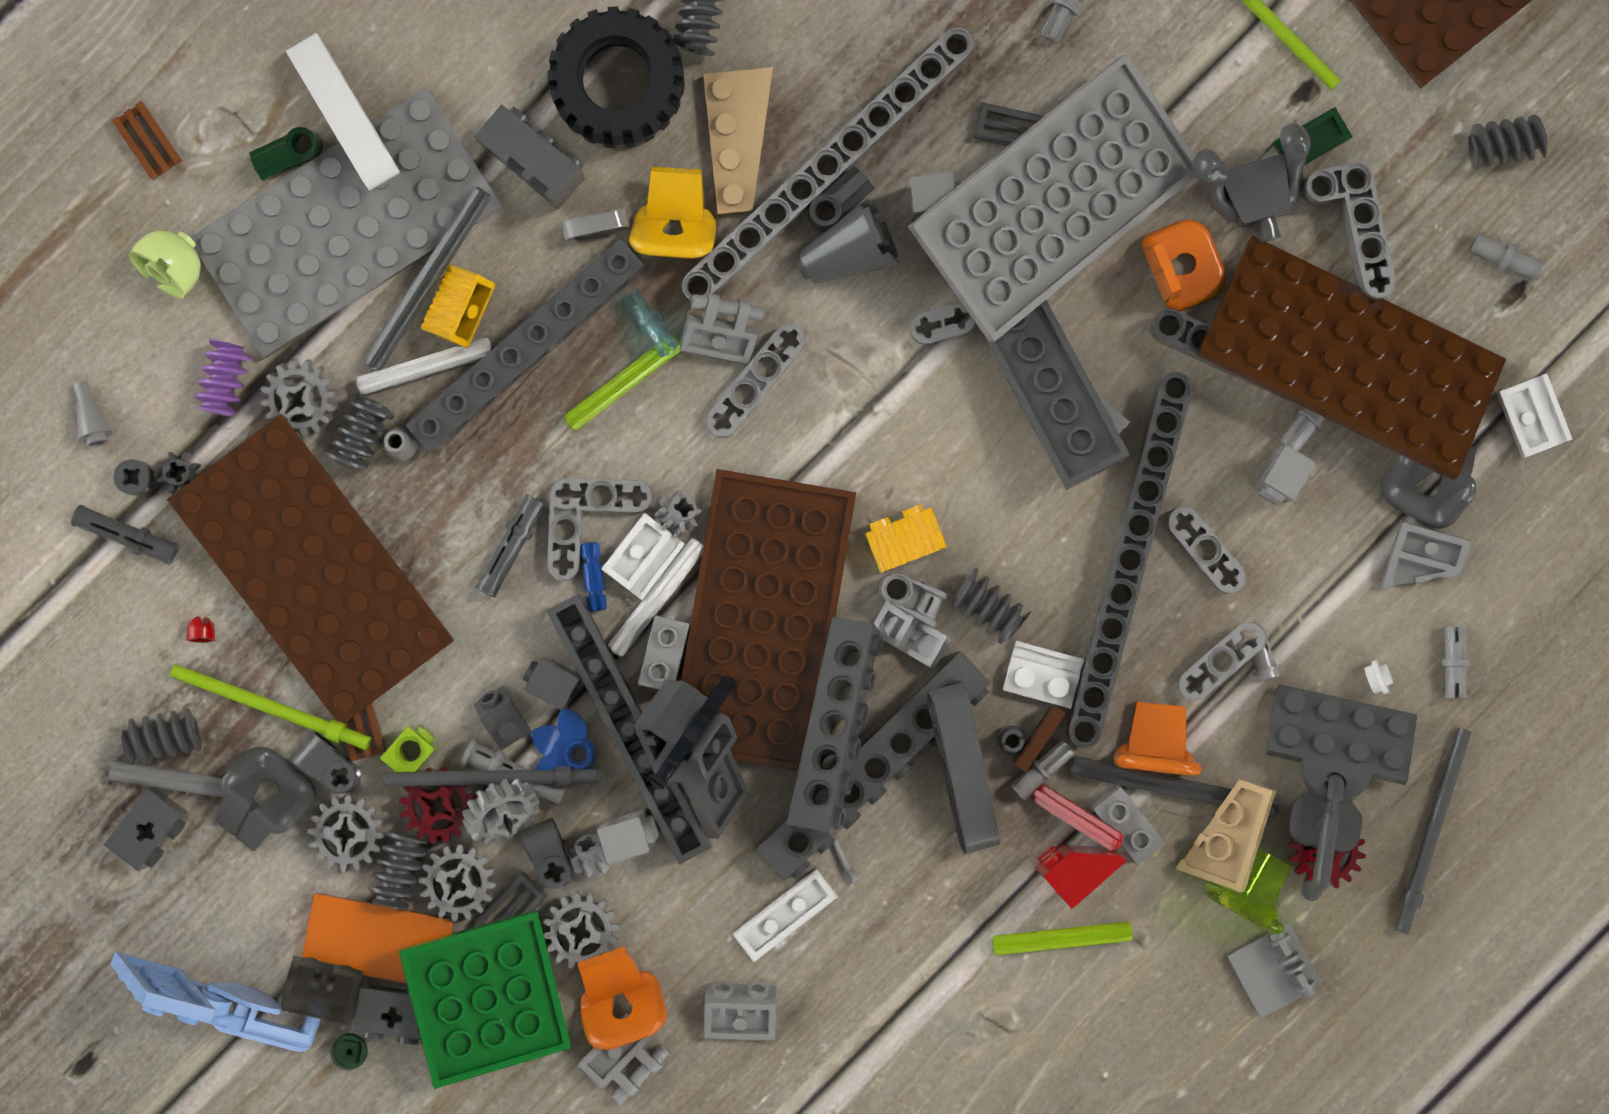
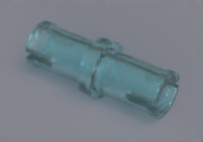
[621,289,678,357]

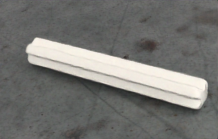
[356,338,493,395]
[608,538,704,657]

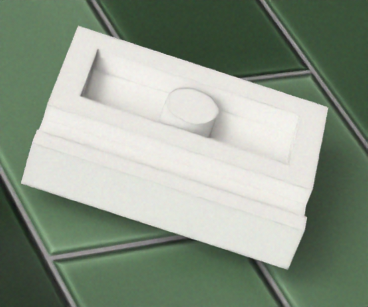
[1496,373,1572,458]
[602,513,686,600]
[1002,640,1084,709]

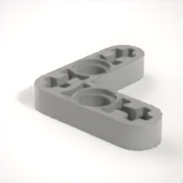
[547,478,653,581]

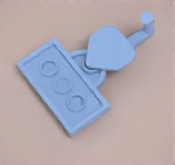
[110,951,329,1052]

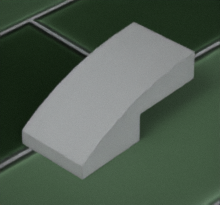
[873,602,952,670]

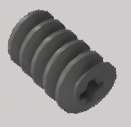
[672,0,725,56]
[1468,114,1548,170]
[323,392,394,471]
[953,568,1031,644]
[121,708,201,764]
[368,831,429,911]

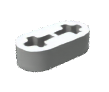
[561,209,630,241]
[910,303,975,345]

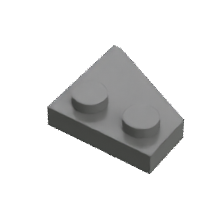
[1381,520,1471,588]

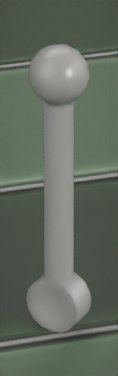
[832,838,858,885]

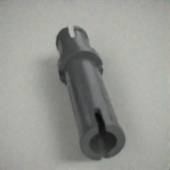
[475,494,546,598]
[71,505,179,565]

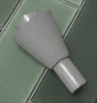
[73,381,113,447]

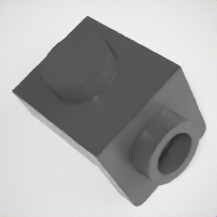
[474,686,531,750]

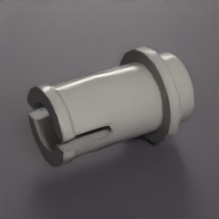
[1245,636,1281,682]

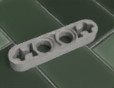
[706,323,805,438]

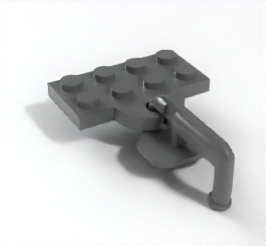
[1265,684,1417,901]

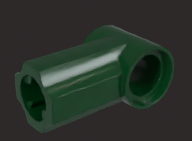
[249,127,323,181]

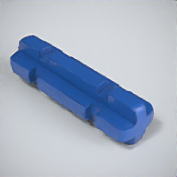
[580,542,607,612]

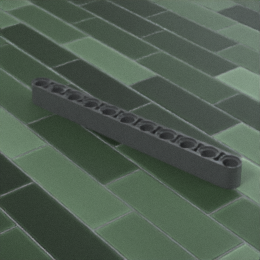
[1066,372,1192,748]

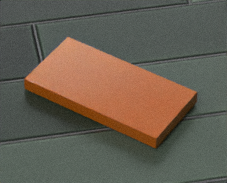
[301,892,454,983]

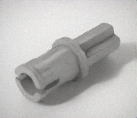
[1041,0,1080,43]
[1281,408,1325,452]
[1010,740,1075,800]

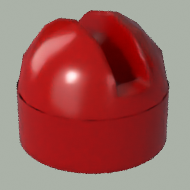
[186,616,215,643]

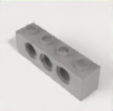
[597,808,661,865]

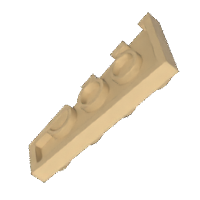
[703,67,773,216]

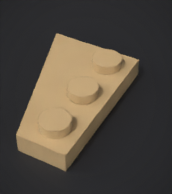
[1175,779,1276,893]

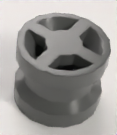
[114,459,155,496]

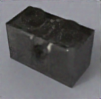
[281,955,364,1026]

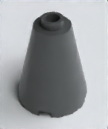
[797,199,899,283]

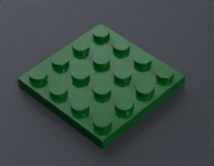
[397,910,571,1089]

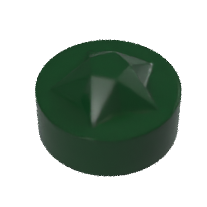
[330,1033,368,1071]

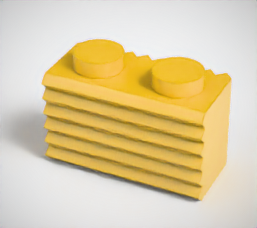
[421,264,496,349]
[865,504,947,573]

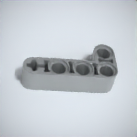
[1301,162,1395,300]

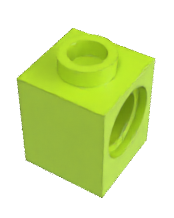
[380,725,439,772]

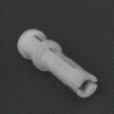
[459,737,566,807]

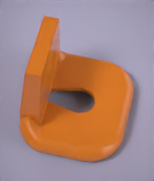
[1141,219,1226,312]
[1113,701,1202,776]
[577,946,667,1050]

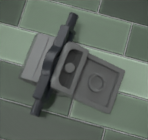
[634,676,749,839]

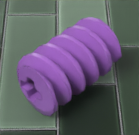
[193,338,252,416]

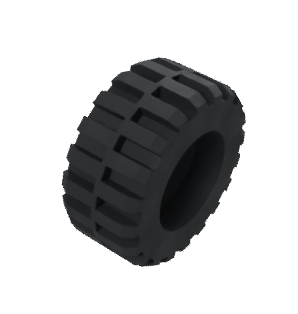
[547,6,685,148]

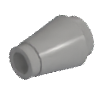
[383,426,418,461]

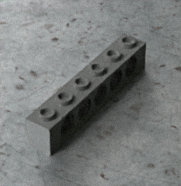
[786,617,883,838]

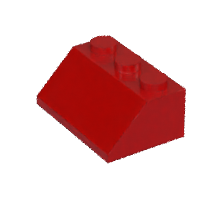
[1035,845,1127,909]

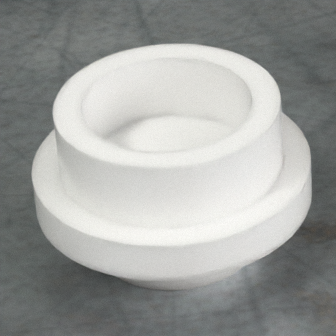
[1364,659,1394,694]

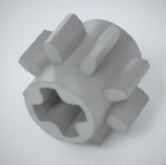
[654,490,702,537]
[569,834,613,878]

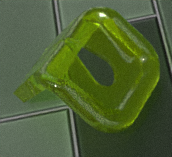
[1203,848,1291,935]

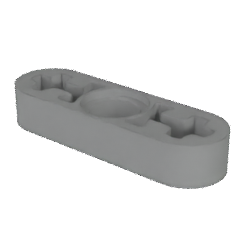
[1167,507,1246,593]
[1179,622,1267,700]

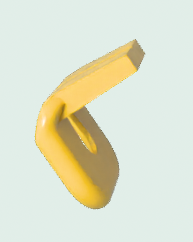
[629,166,717,258]

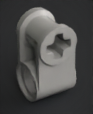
[879,573,950,627]

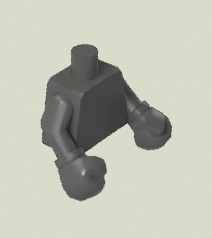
[1193,124,1311,243]

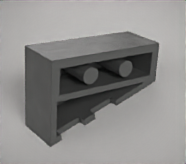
[474,104,585,210]

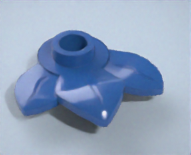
[530,709,597,770]

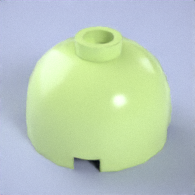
[128,230,201,299]

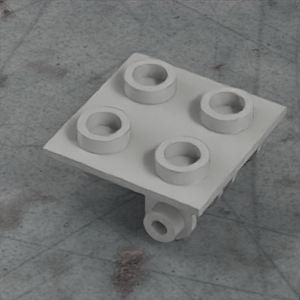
[1227,923,1323,1019]

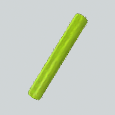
[564,334,680,431]
[992,921,1133,955]

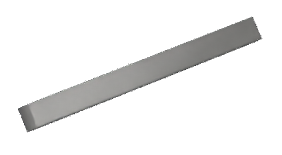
[682,28,973,303]

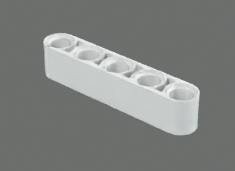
[286,33,400,191]

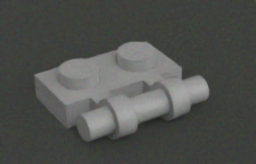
[680,293,764,364]
[577,1012,670,1105]

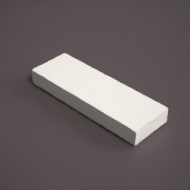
[732,868,838,962]

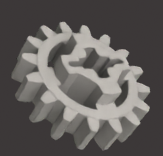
[260,359,339,437]
[462,778,540,844]
[307,794,386,872]
[419,843,497,922]
[543,892,620,969]

